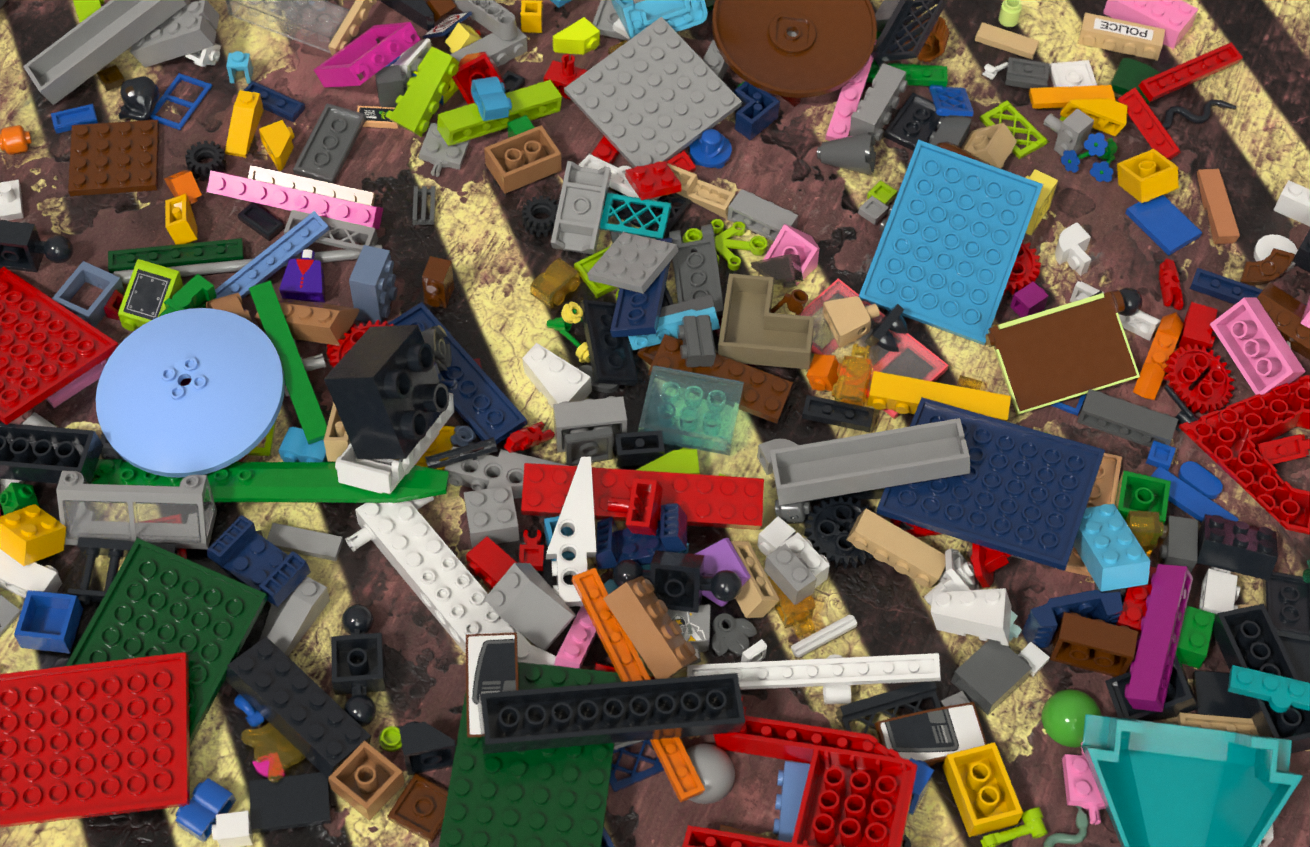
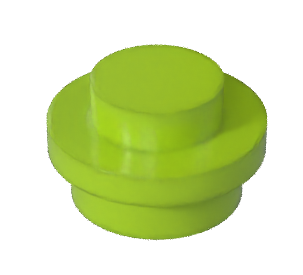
[379,726,402,752]

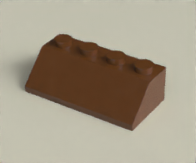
[1257,282,1310,360]

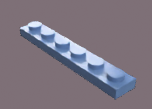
[215,211,330,299]

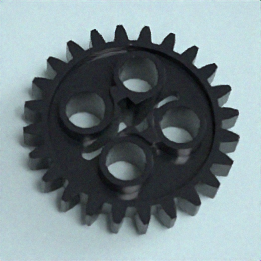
[804,496,876,569]

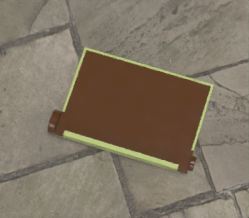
[985,290,1140,415]

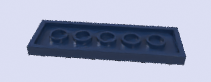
[610,238,674,338]

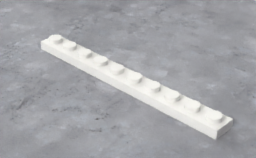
[687,653,941,690]

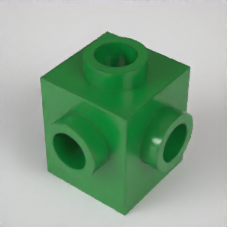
[0,482,39,515]

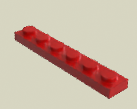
[1138,42,1243,102]

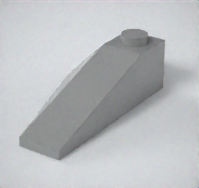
[259,576,330,656]

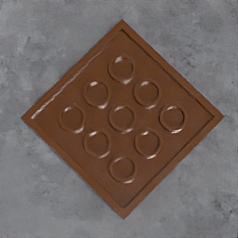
[68,120,159,196]

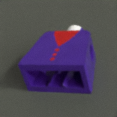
[279,250,325,303]

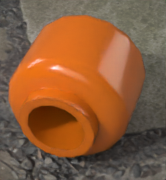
[0,125,32,155]

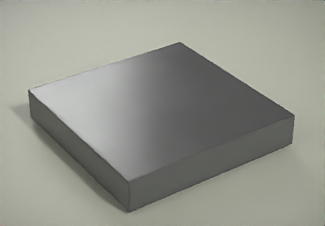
[565,427,613,466]

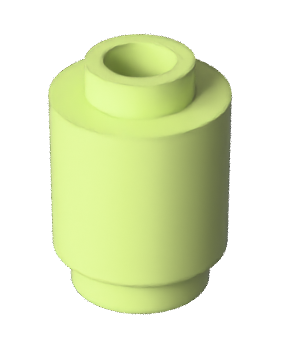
[999,0,1022,27]

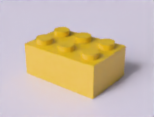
[942,742,1023,837]

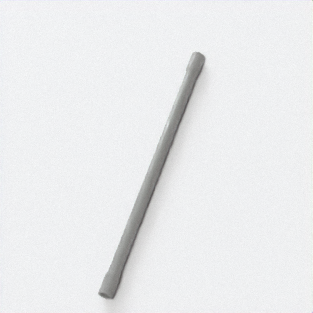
[114,245,382,284]

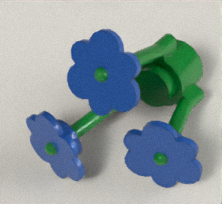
[1061,133,1117,182]

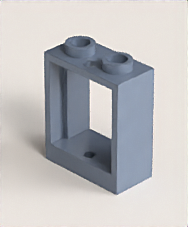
[52,261,125,327]

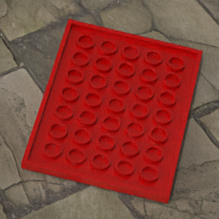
[0,267,119,425]
[0,652,190,828]

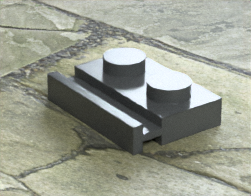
[1005,57,1050,89]

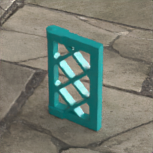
[599,193,672,239]

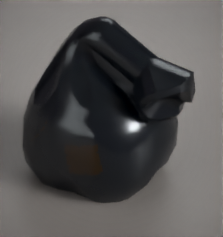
[118,76,159,121]

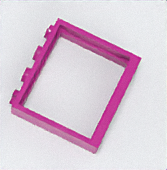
[314,22,421,87]

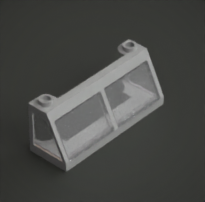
[56,471,217,549]

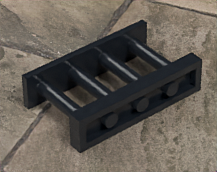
[68,537,181,605]

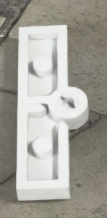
[579,154,661,201]

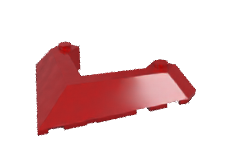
[1179,375,1310,535]

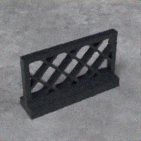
[871,0,948,68]
[603,166,692,239]
[836,681,941,743]

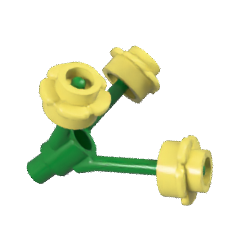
[547,302,590,363]

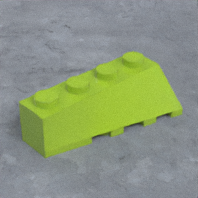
[386,46,460,137]

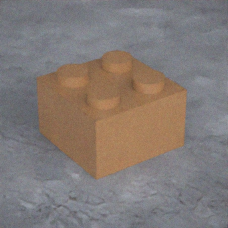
[328,740,405,821]

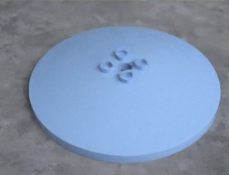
[96,308,285,478]

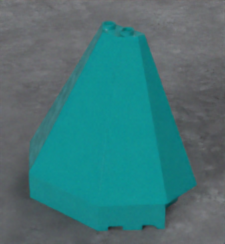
[1081,714,1303,847]

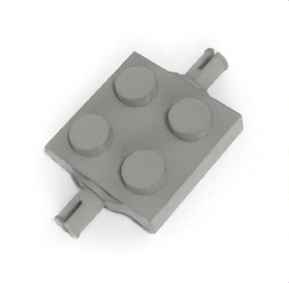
[419,122,471,177]

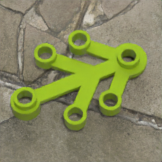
[683,219,767,271]

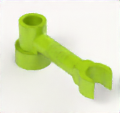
[980,807,1048,847]

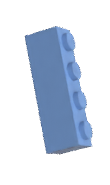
[773,761,810,843]

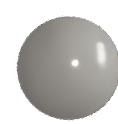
[686,744,735,804]

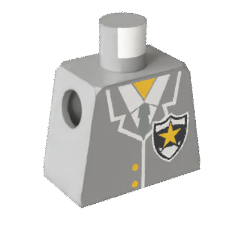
[667,605,710,665]

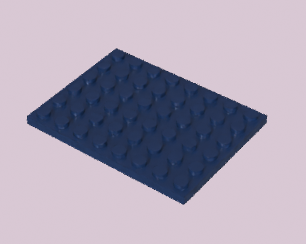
[877,397,1105,571]

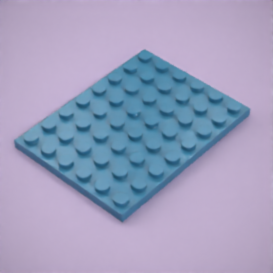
[859,140,1043,345]

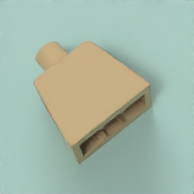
[822,296,880,348]

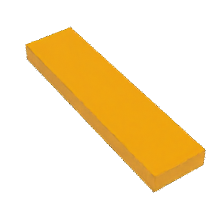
[1029,85,1115,109]

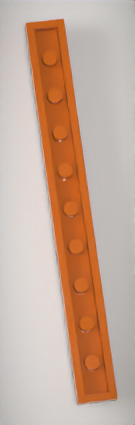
[572,568,705,803]

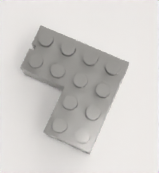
[130,0,220,68]

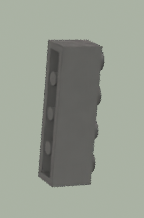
[1077,389,1178,448]

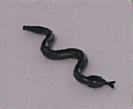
[1162,99,1237,130]

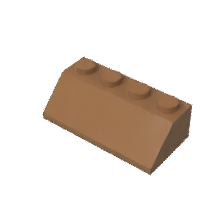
[254,298,360,346]

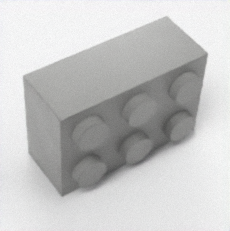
[553,396,627,453]

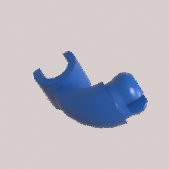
[234,695,264,727]

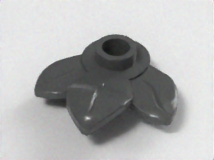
[711,613,757,656]

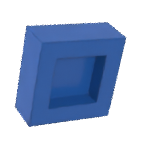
[1146,441,1176,471]

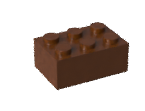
[1050,612,1138,677]

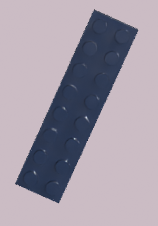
[388,302,527,445]

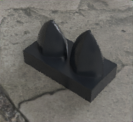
[864,304,908,352]

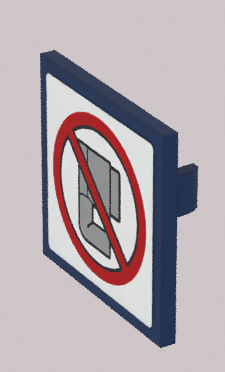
[422,11,472,39]

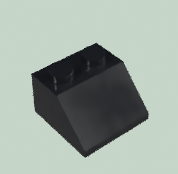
[399,721,456,775]

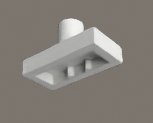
[0,180,24,221]

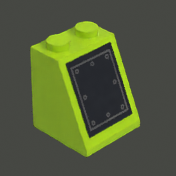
[118,259,183,331]

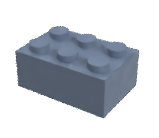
[349,245,397,324]

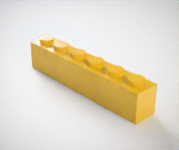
[867,371,1011,422]

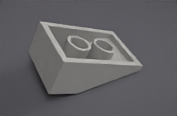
[485,563,576,651]

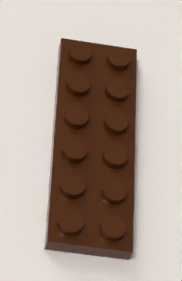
[648,334,793,424]

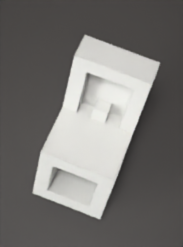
[1055,223,1091,276]

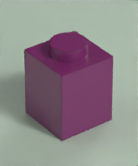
[1010,281,1049,318]

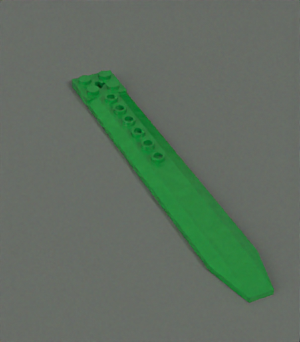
[66,459,449,503]

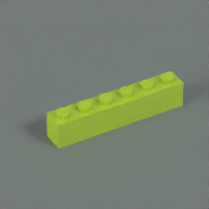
[437,80,562,146]

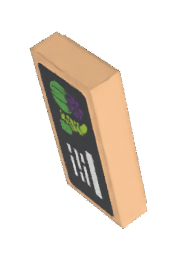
[357,106,398,129]

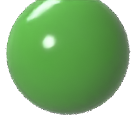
[1041,689,1102,747]

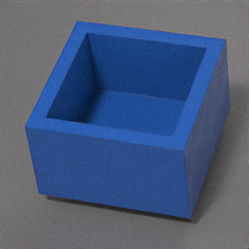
[14,590,83,653]

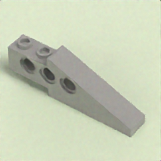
[444,446,569,499]

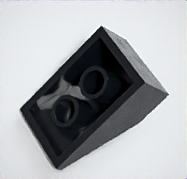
[1105,655,1199,721]

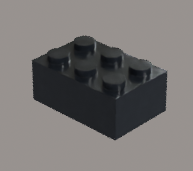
[1197,514,1278,581]

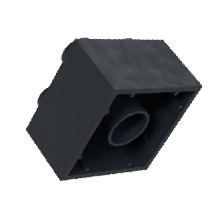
[324,325,449,459]

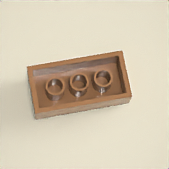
[603,576,698,679]

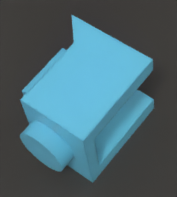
[227,51,254,84]

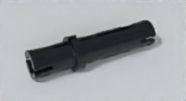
[425,437,498,469]

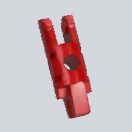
[1159,258,1183,310]
[504,421,555,453]

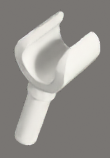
[982,62,1008,79]

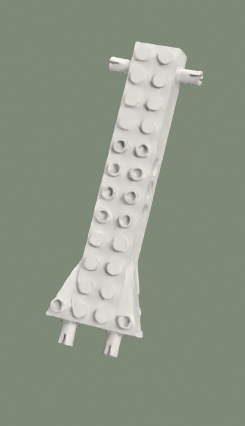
[345,496,557,666]

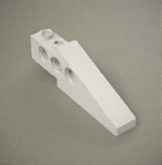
[546,457,596,607]

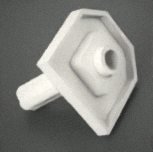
[924,548,980,606]

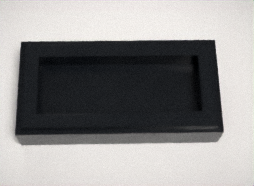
[237,202,285,241]

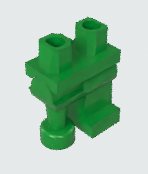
[159,274,217,317]

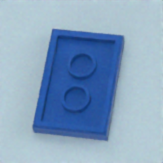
[1125,195,1202,256]

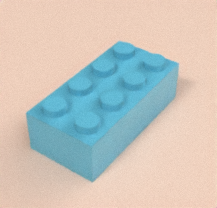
[1074,504,1150,592]

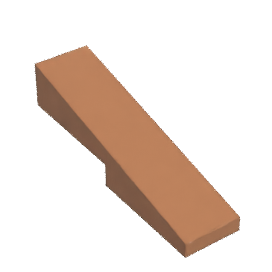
[1197,169,1240,244]

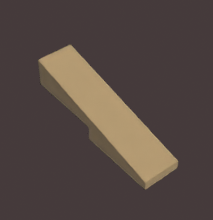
[659,161,736,219]

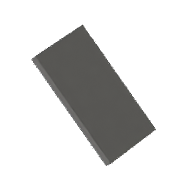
[293,103,367,184]

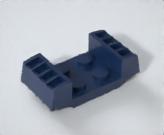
[596,503,687,570]
[207,515,311,607]
[1022,590,1123,648]

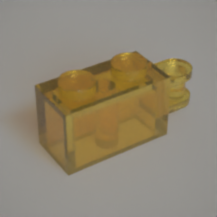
[832,343,873,406]
[768,576,816,639]

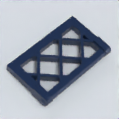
[609,740,665,792]

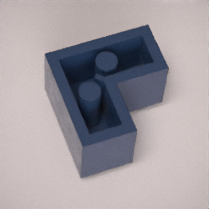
[734,81,780,140]

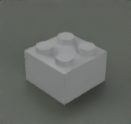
[464,485,519,548]

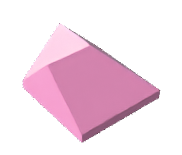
[763,224,820,285]

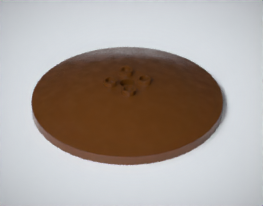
[712,0,877,98]

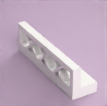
[1070,281,1161,341]

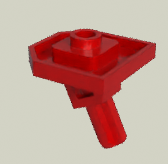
[970,543,1012,588]

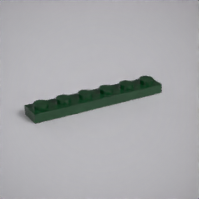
[108,238,244,274]

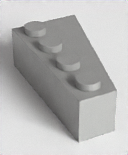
[850,63,908,146]

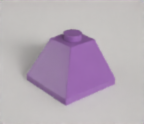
[696,538,751,607]

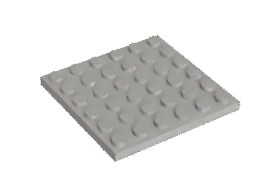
[564,17,742,168]

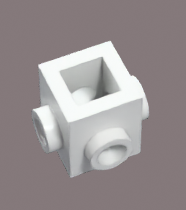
[185,43,221,67]

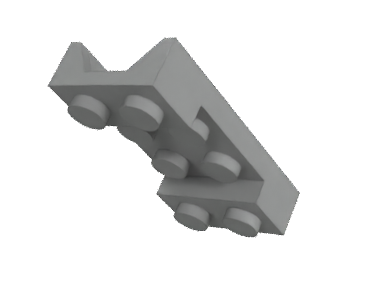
[551,161,612,255]

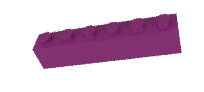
[1125,564,1193,712]

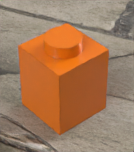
[806,354,841,391]

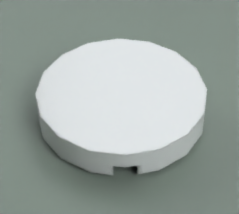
[1254,234,1298,272]

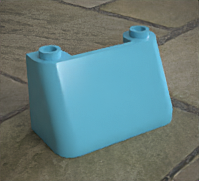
[611,0,708,39]

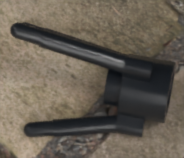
[1164,384,1199,432]

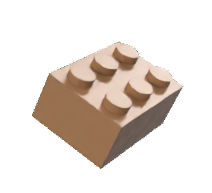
[484,125,562,194]

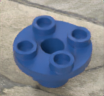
[689,129,732,169]

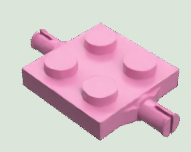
[1062,742,1106,825]

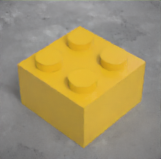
[1117,149,1179,203]
[0,504,66,566]

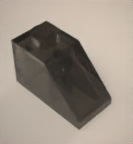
[751,254,803,288]

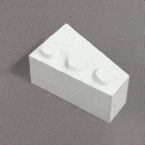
[522,343,592,407]
[931,588,1011,646]

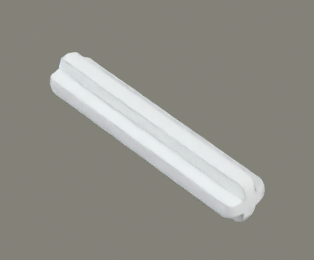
[791,615,858,658]

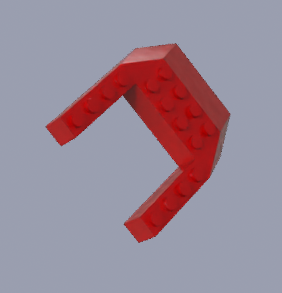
[682,715,918,847]

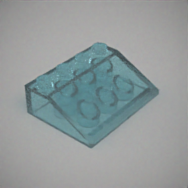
[639,365,744,456]

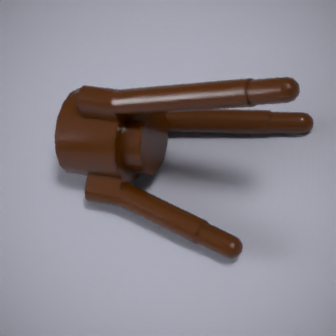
[771,289,808,315]

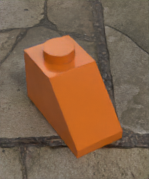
[164,170,202,204]

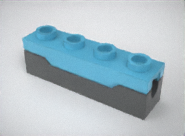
[628,295,720,350]

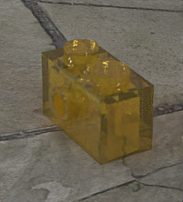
[1125,511,1164,557]

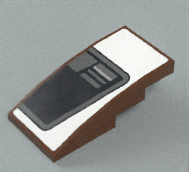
[466,633,519,738]
[874,702,987,766]

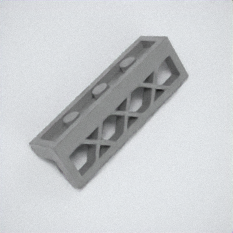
[284,210,378,252]

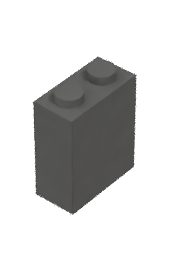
[951,639,1032,715]

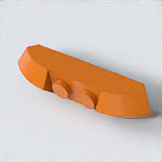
[1133,312,1184,400]

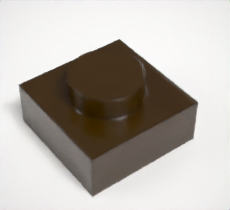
[97,65,125,91]

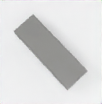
[267,523,343,561]

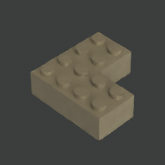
[718,274,814,369]

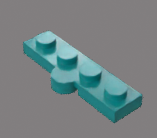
[1228,665,1310,713]

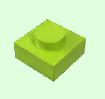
[867,180,898,206]

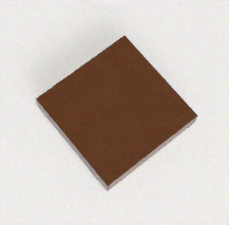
[387,773,448,843]

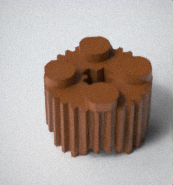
[904,15,950,63]

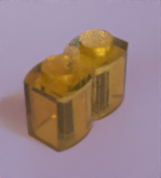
[530,258,580,309]

